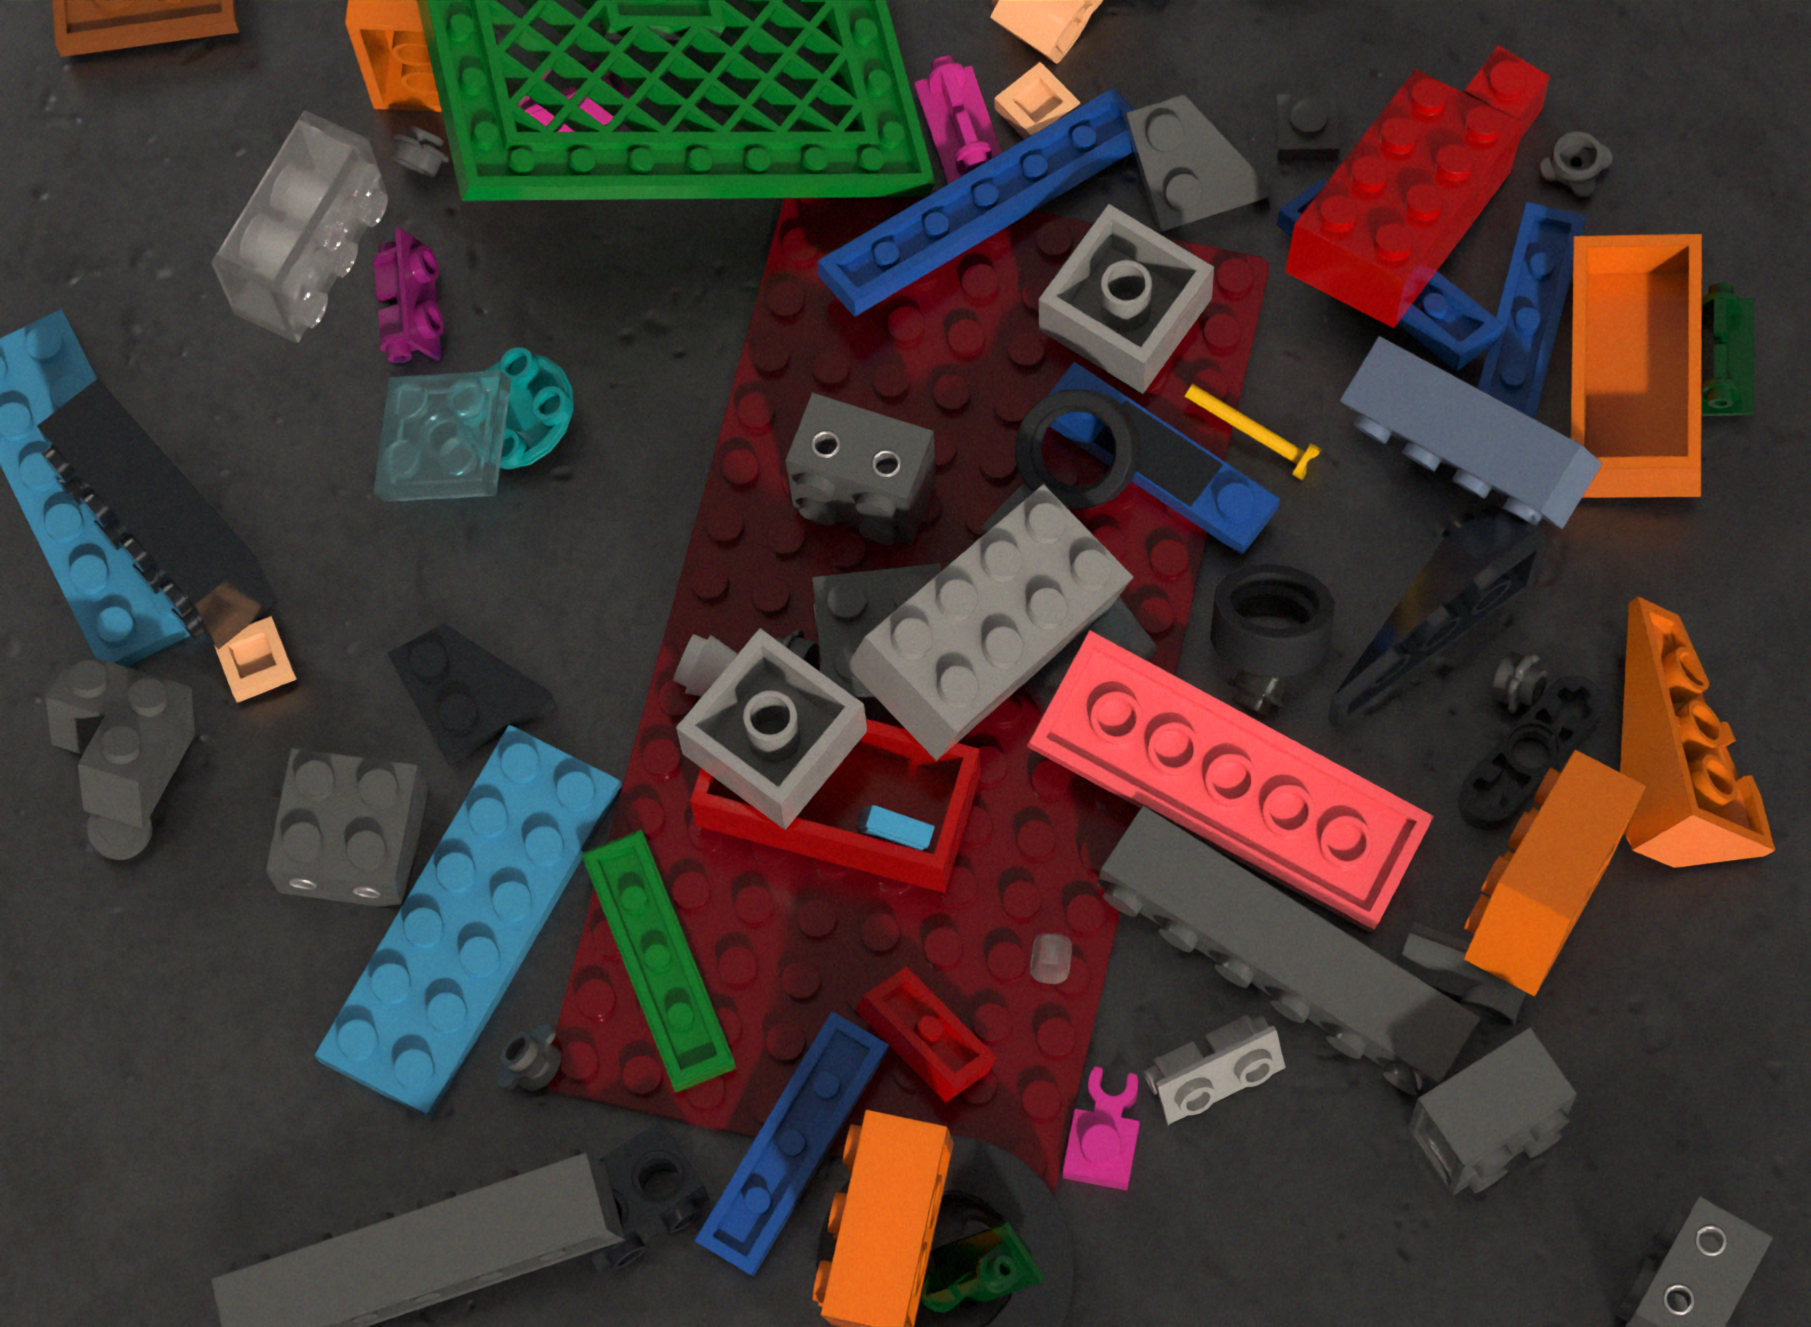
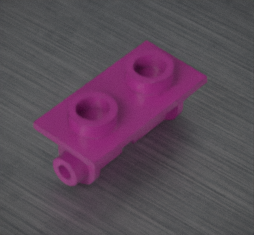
[372,228,444,363]

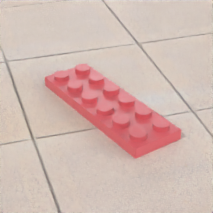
[1027,630,1434,933]

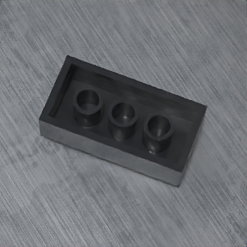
[37,378,278,650]

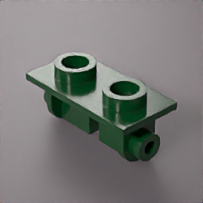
[1702,283,1754,416]
[920,1222,1046,1313]

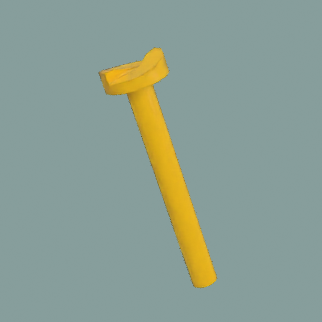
[1185,383,1322,480]

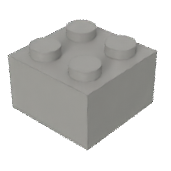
[1039,204,1214,394]
[676,628,867,830]

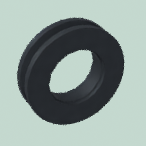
[816,1136,1075,1327]

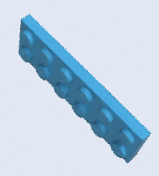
[0,309,190,667]
[314,725,622,1120]

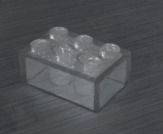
[211,110,388,344]

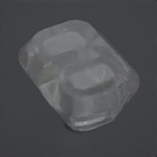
[1030,933,1072,984]

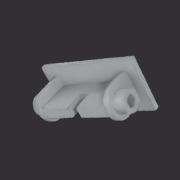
[1143,1014,1286,1125]

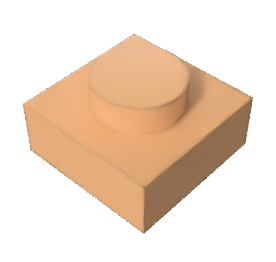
[994,62,1080,140]
[214,616,297,703]

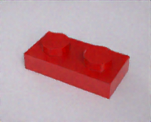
[855,966,997,1103]

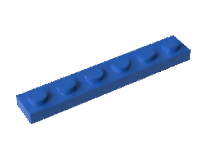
[818,88,1135,317]

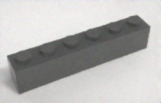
[1097,805,1481,1095]
[211,1149,625,1327]

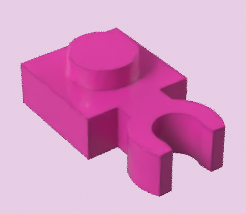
[1062,1066,1140,1191]

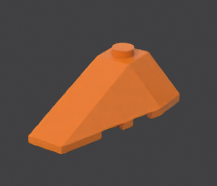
[1620,596,1775,868]

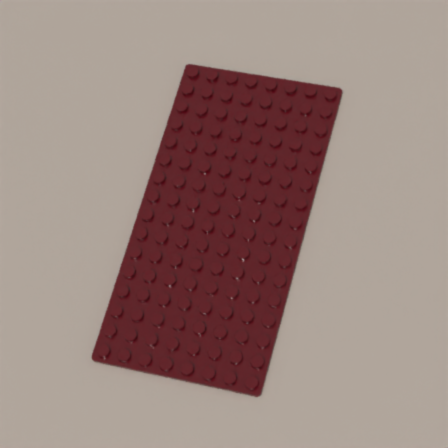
[545,190,1269,1195]

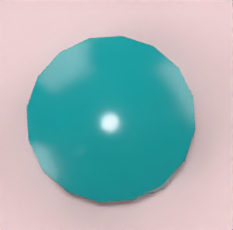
[454,347,574,470]

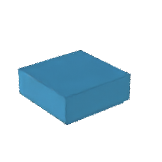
[855,805,935,851]

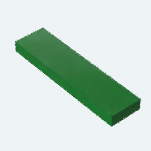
[581,830,737,1093]

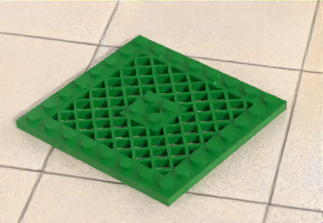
[417,0,936,201]

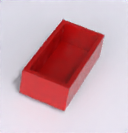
[1285,69,1524,328]
[690,719,981,893]

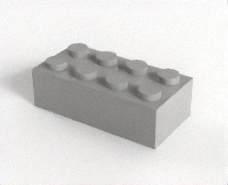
[846,484,1133,761]

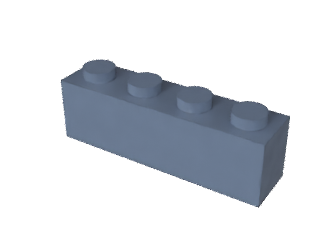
[1340,336,1603,529]

